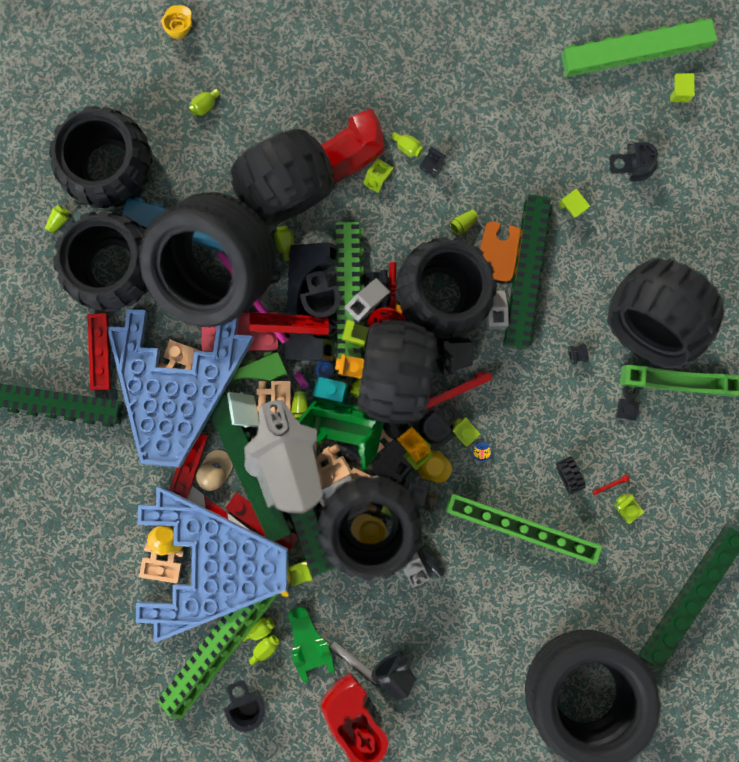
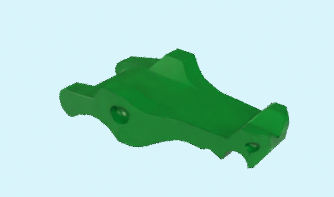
[288,606,335,683]

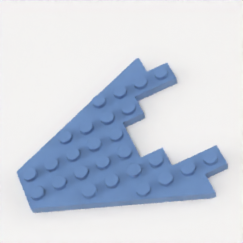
[107,309,254,468]
[136,487,289,642]

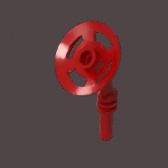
[368,262,407,328]

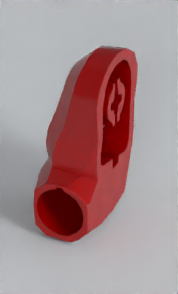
[321,109,385,183]
[321,673,389,762]

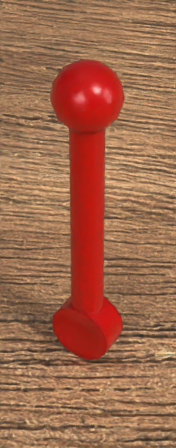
[592,475,630,495]

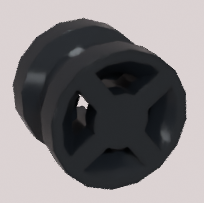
[320,318,337,339]
[568,343,589,365]

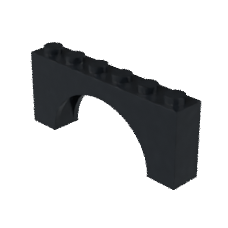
[284,242,339,361]

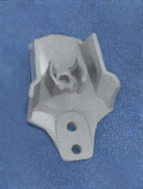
[244,400,323,512]

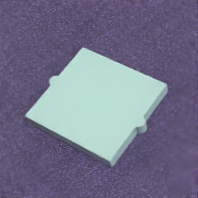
[227,392,259,428]

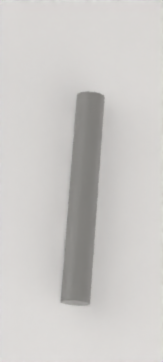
[330,641,376,684]

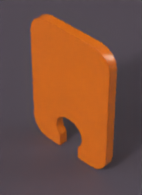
[480,222,520,282]

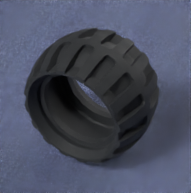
[607,258,724,369]

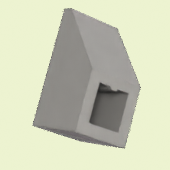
[344,278,390,321]
[486,291,509,329]
[403,551,430,588]

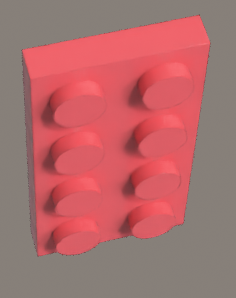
[202,312,279,352]

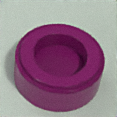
[293,371,310,390]

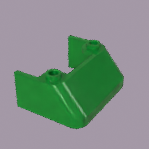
[297,399,384,470]

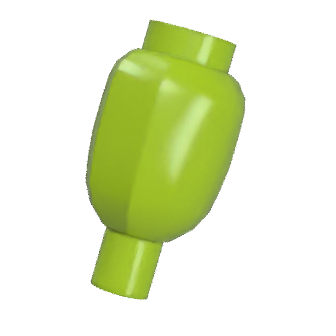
[188,89,220,117]
[391,132,424,158]
[274,226,294,261]
[243,617,275,642]
[249,635,280,666]

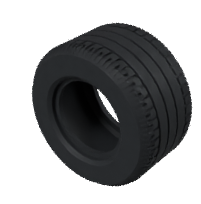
[139,192,276,327]
[525,629,661,762]

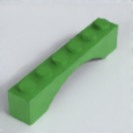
[230,351,288,383]
[620,365,739,397]

